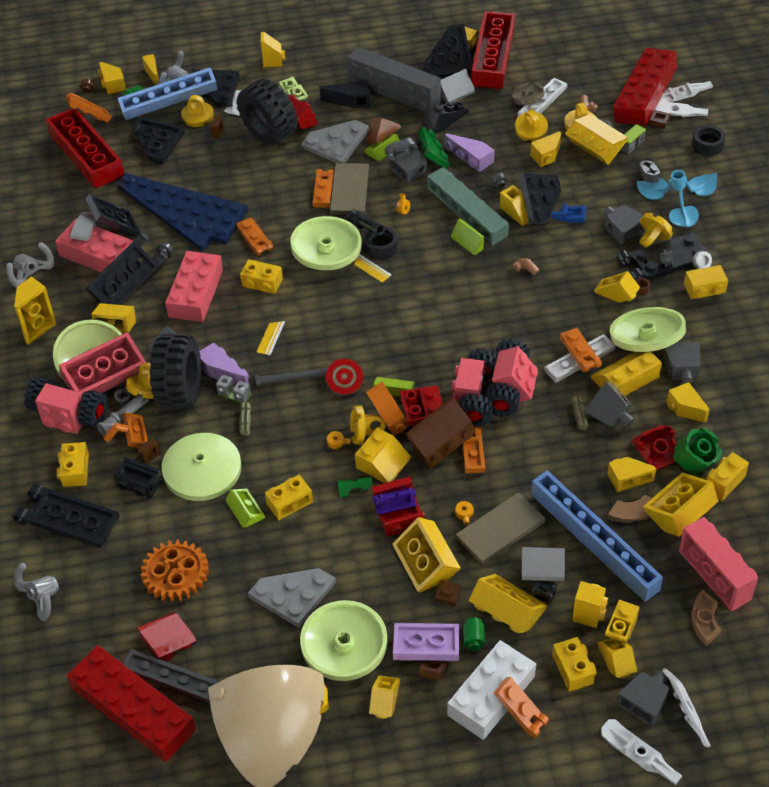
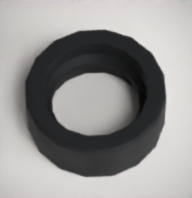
[692,125,725,156]
[364,226,398,259]

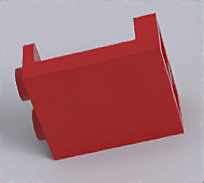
[372,477,425,537]

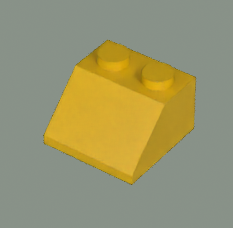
[355,428,411,483]

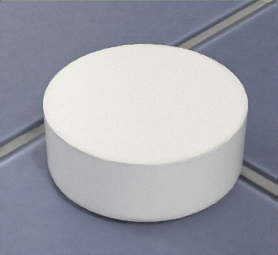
[693,251,712,269]

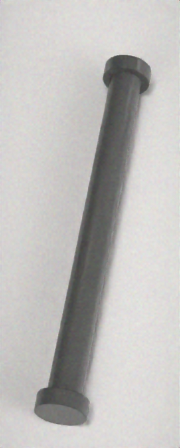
[255,368,328,386]

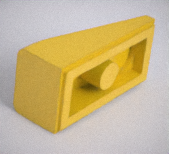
[142,54,159,85]

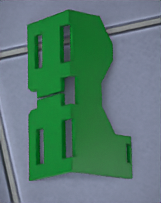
[337,476,373,498]

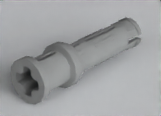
[96,394,149,436]

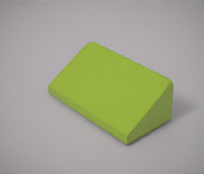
[364,134,400,161]
[451,219,484,255]
[373,377,414,397]
[226,489,265,528]

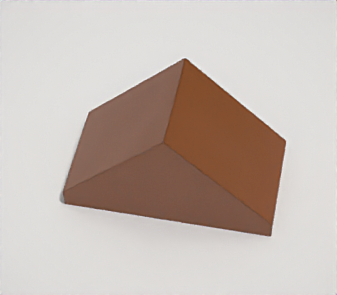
[367,118,401,144]

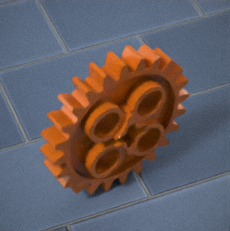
[141,539,209,602]

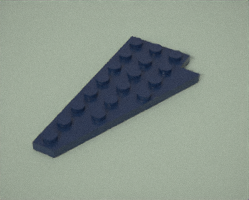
[118,173,248,251]

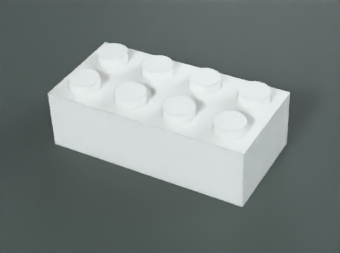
[447,640,536,740]

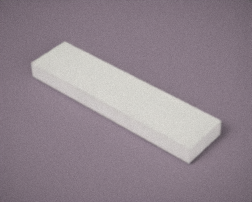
[518,78,567,117]
[544,334,616,383]

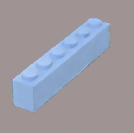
[118,67,217,120]

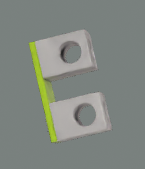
[621,124,646,154]
[216,375,251,403]

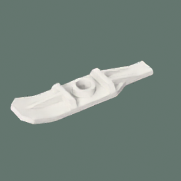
[660,81,713,102]
[655,101,708,118]
[662,668,711,747]
[601,719,682,785]

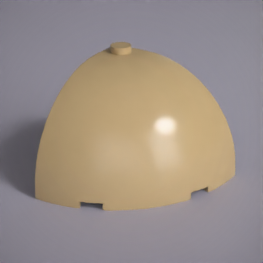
[208,665,324,787]

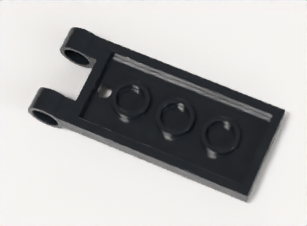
[85,232,168,305]
[616,232,708,281]
[12,484,120,548]

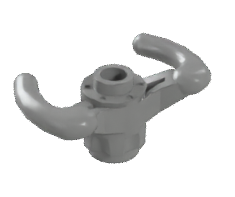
[158,50,189,85]
[6,242,54,289]
[14,563,59,621]

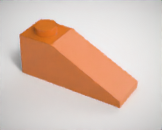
[366,382,410,436]

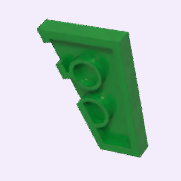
[418,127,450,169]

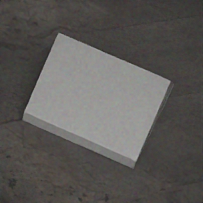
[441,69,475,104]
[521,547,565,581]

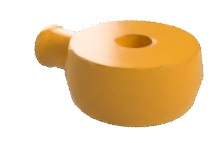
[396,193,410,215]
[326,431,351,449]
[455,501,474,525]

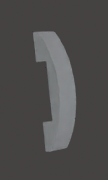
[70,212,102,241]

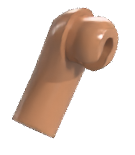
[580,95,598,113]
[513,258,540,276]

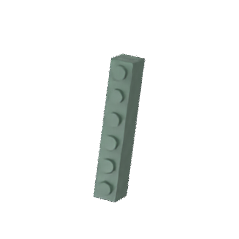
[427,167,509,246]

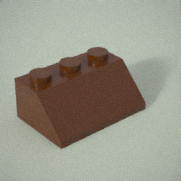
[406,397,476,469]

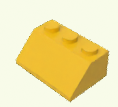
[565,114,629,165]
[14,276,56,345]
[591,351,662,396]
[643,472,719,537]
[392,517,461,592]
[469,574,548,633]

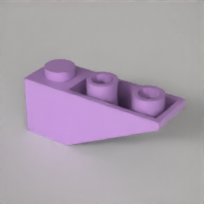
[445,134,494,172]
[199,343,249,385]

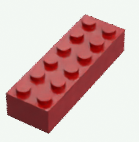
[471,11,515,89]
[613,48,677,126]
[45,108,125,189]
[66,645,196,763]

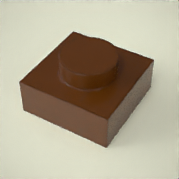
[649,110,670,129]
[210,115,224,139]
[138,438,160,464]
[435,580,461,607]
[419,660,447,680]

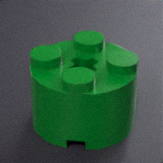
[673,428,722,475]

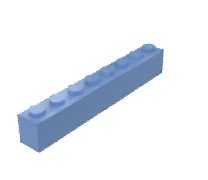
[531,470,663,602]

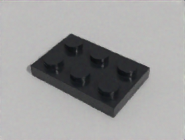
[86,194,141,237]

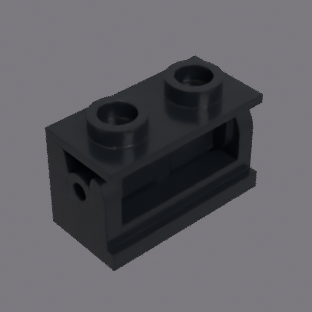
[113,457,163,499]

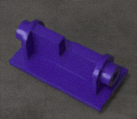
[372,487,417,515]

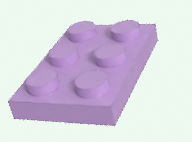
[393,623,459,661]

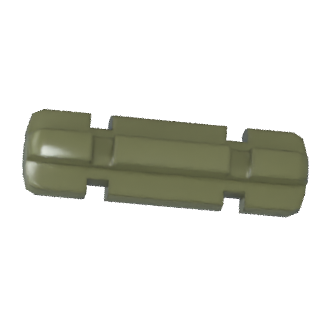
[571,396,588,431]
[239,402,251,436]

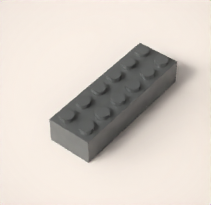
[347,47,441,112]

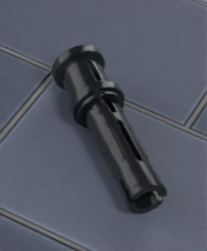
[346,209,385,235]

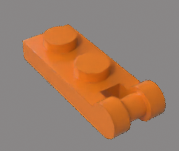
[66,93,111,123]
[313,169,334,208]
[236,217,274,256]
[560,328,602,372]
[462,426,485,474]
[494,677,549,738]

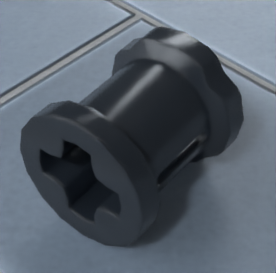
[531,580,557,602]

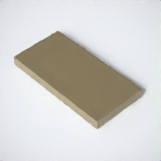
[330,163,369,215]
[456,492,545,565]

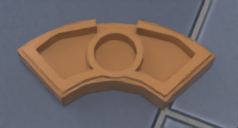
[608,495,652,523]
[691,590,722,646]

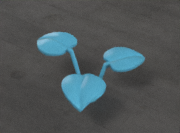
[637,170,717,227]

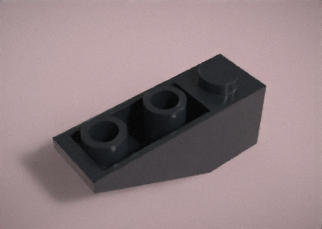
[319,81,370,108]
[422,102,469,132]

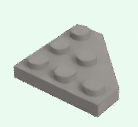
[301,120,370,163]
[248,568,336,628]

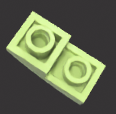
[279,77,308,101]

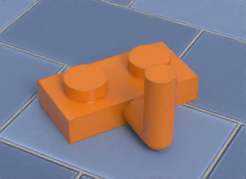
[104,412,148,448]

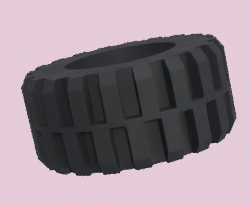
[236,79,298,145]
[150,334,201,408]

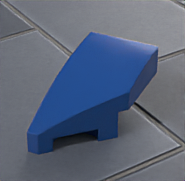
[551,203,587,223]

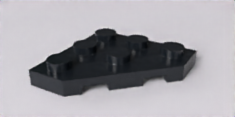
[424,24,473,77]
[191,69,240,107]
[133,117,185,164]
[519,173,561,226]

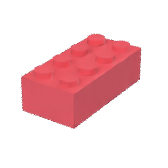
[55,219,133,272]
[165,251,223,322]
[59,332,146,397]
[679,517,758,612]

